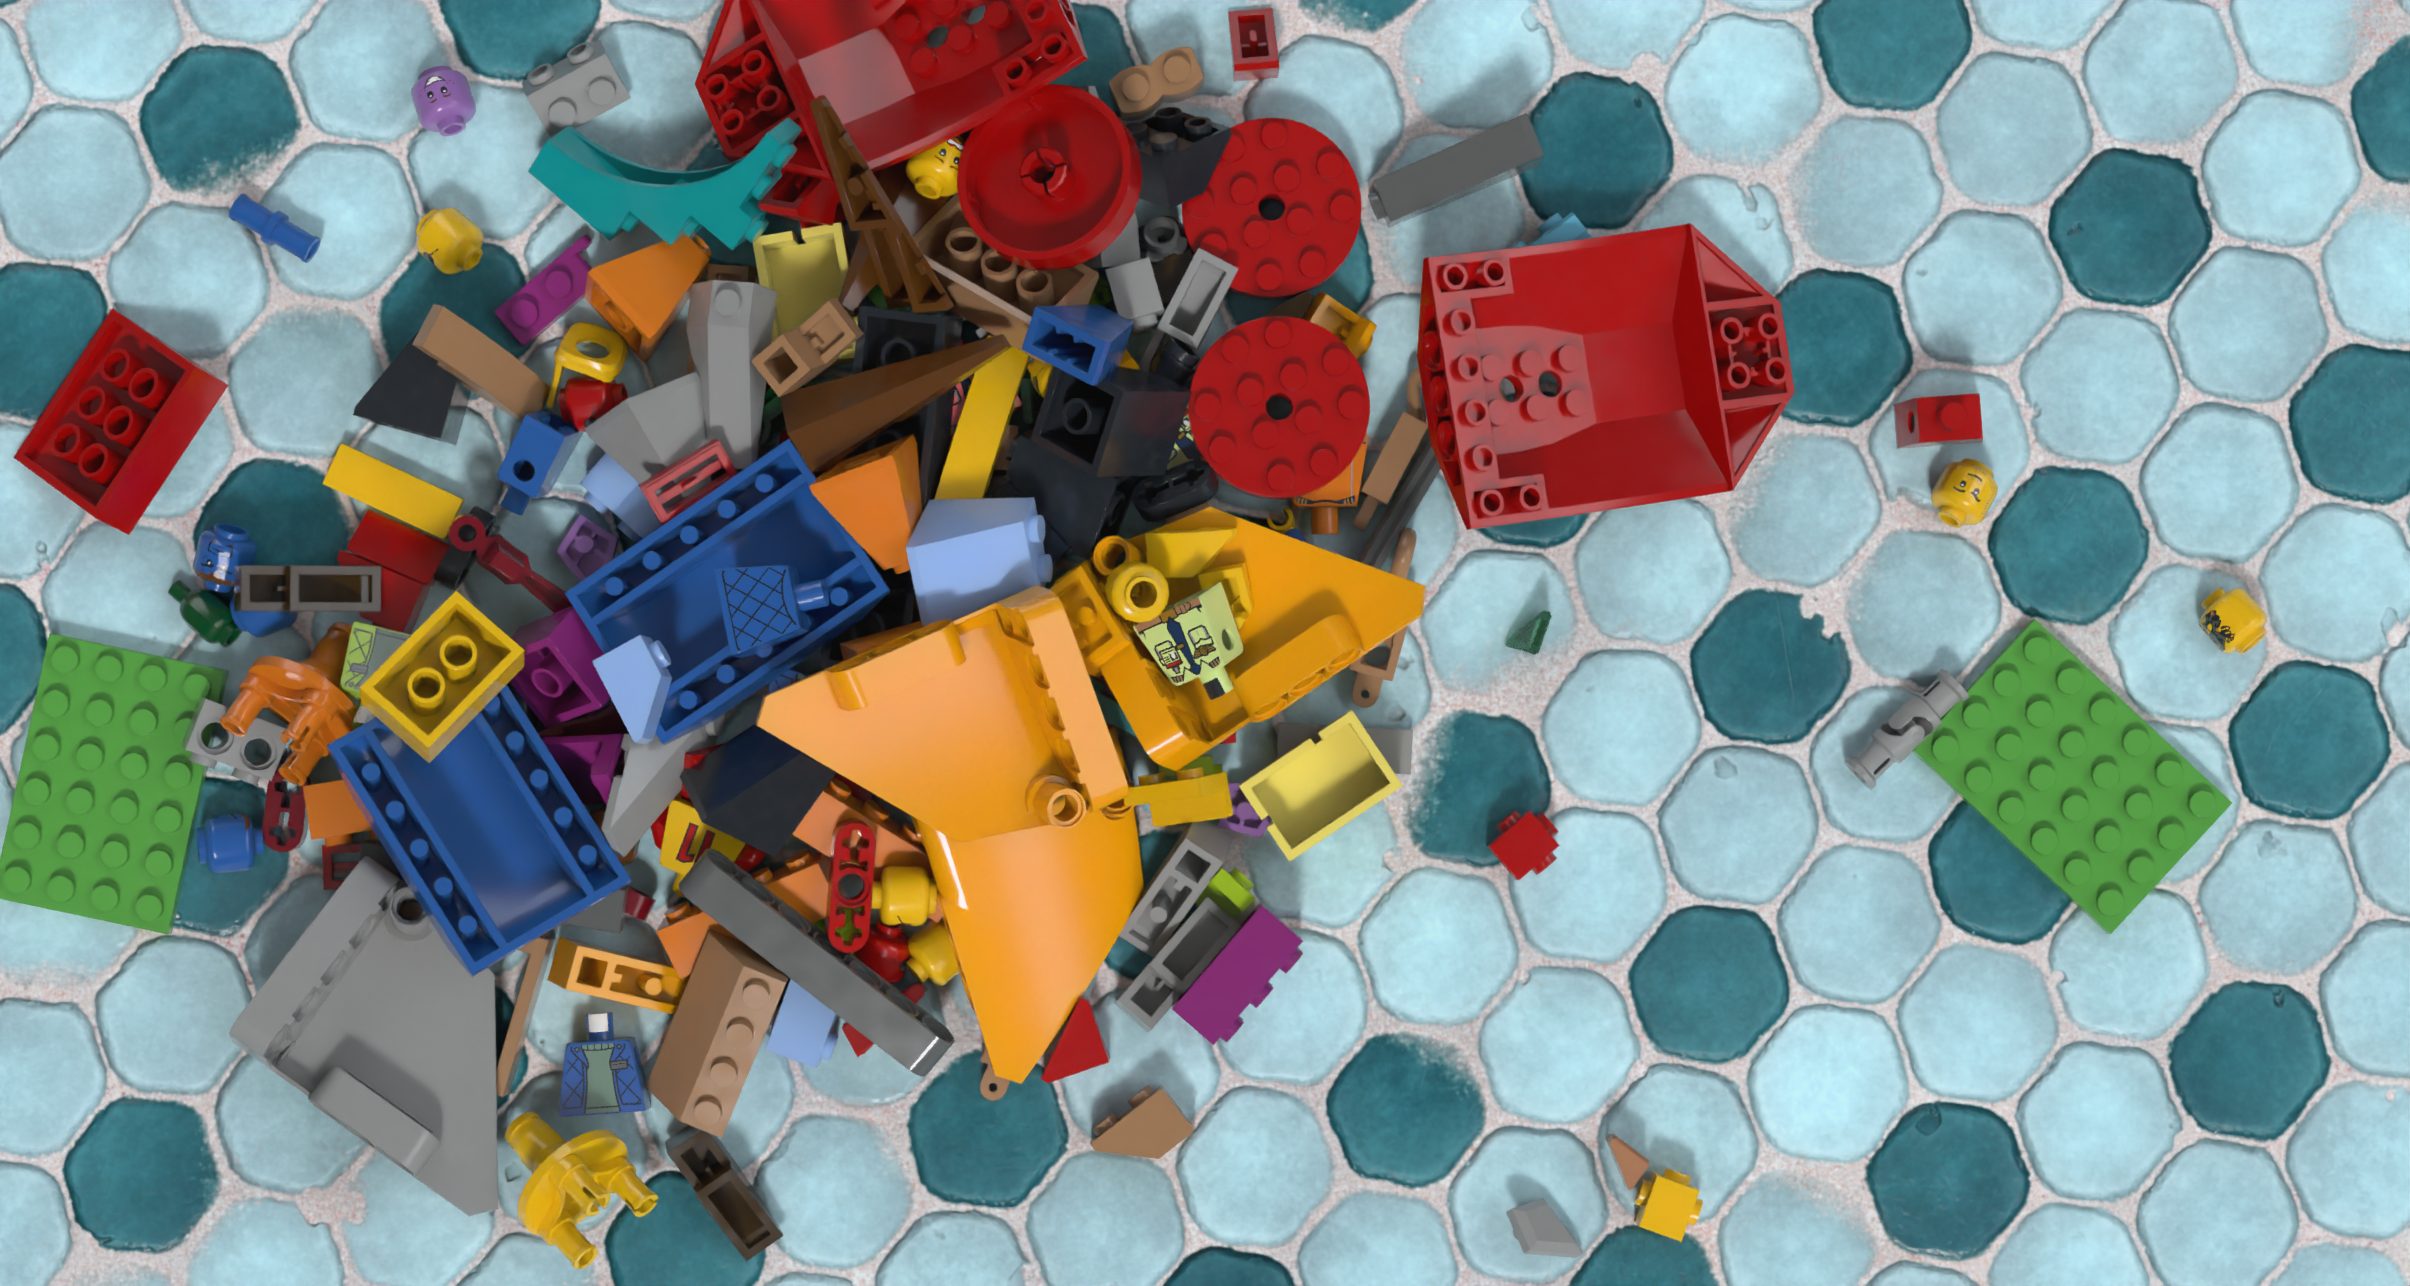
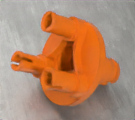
[220,622,357,786]

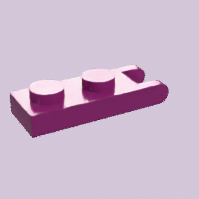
[494,234,593,347]

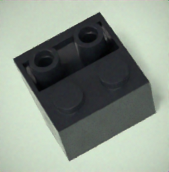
[1126,107,1231,209]

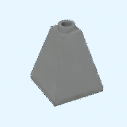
[585,371,711,508]

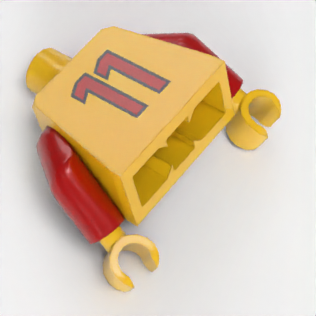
[650,791,767,898]

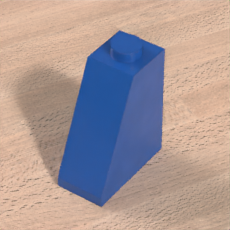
[1022,305,1134,385]

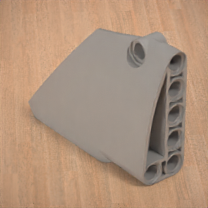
[229,856,498,1217]

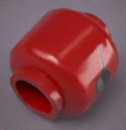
[559,374,628,432]
[853,919,911,984]

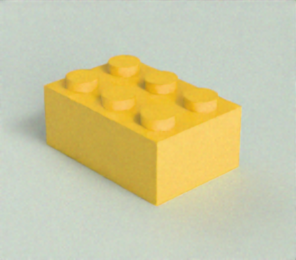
[359,591,525,763]

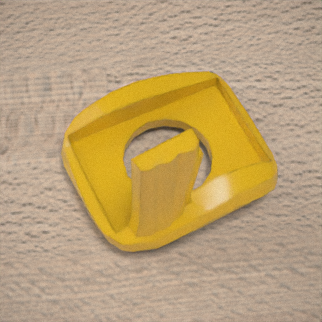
[546,322,627,408]

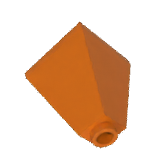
[584,235,712,363]
[809,434,922,574]

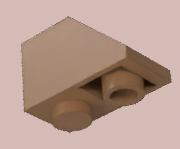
[1090,1085,1195,1159]

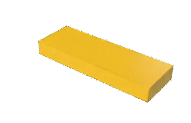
[322,443,465,540]

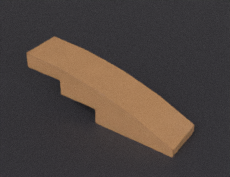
[412,304,551,423]

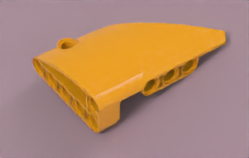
[911,723,1144,1084]

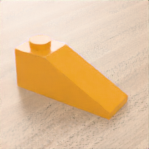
[547,937,691,1015]

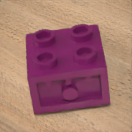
[542,734,625,805]

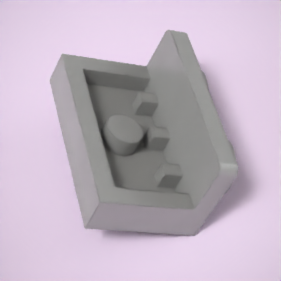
[522,41,631,137]

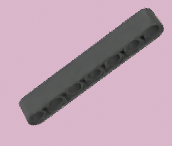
[678,848,954,1077]

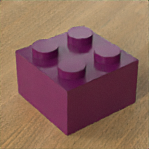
[510,606,611,728]

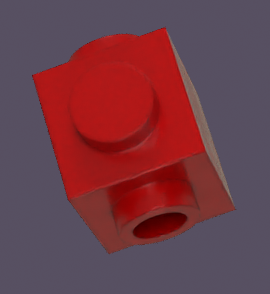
[1486,810,1560,881]

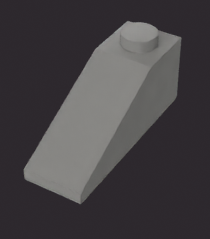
[1119,820,1233,958]

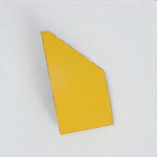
[1145,527,1238,578]
[1198,562,1254,631]

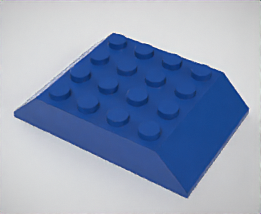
[565,438,891,745]
[327,685,632,977]

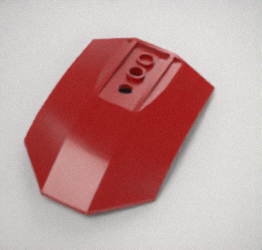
[695,0,1088,182]
[1417,223,1795,530]

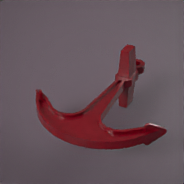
[448,514,629,739]

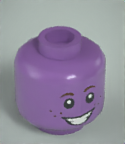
[411,66,476,136]

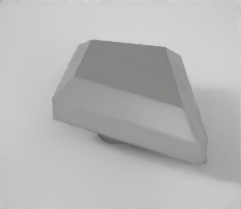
[1506,1198,1583,1258]

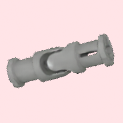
[1844,669,1969,790]

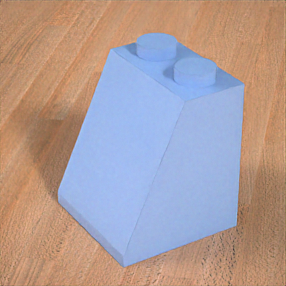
[906,497,1053,626]

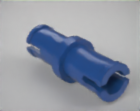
[229,193,321,263]

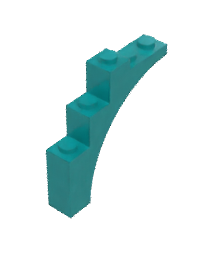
[528,117,802,250]

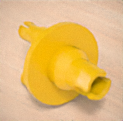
[504,1112,658,1269]

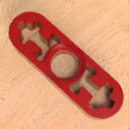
[825,818,876,953]

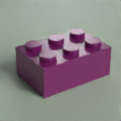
[1172,903,1303,1045]

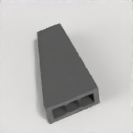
[1368,113,1544,227]

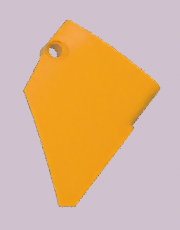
[1054,507,1426,771]
[755,585,1129,844]

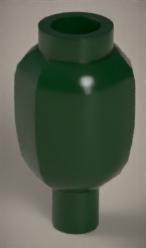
[168,580,242,648]

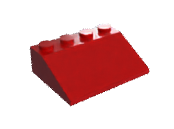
[13,308,228,535]

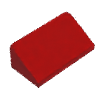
[346,510,450,587]

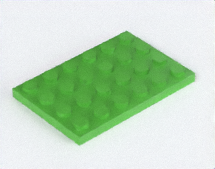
[1912,619,2232,934]
[0,633,229,934]

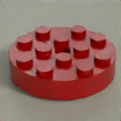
[957,84,1142,271]
[1182,118,1362,301]
[1188,316,1370,500]

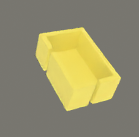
[753,222,858,367]
[1238,710,1403,862]

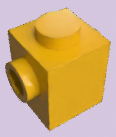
[1634,1168,1703,1242]

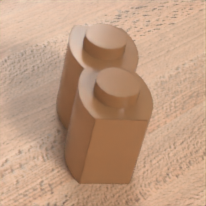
[1109,47,1204,121]

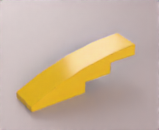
[934,335,1030,500]

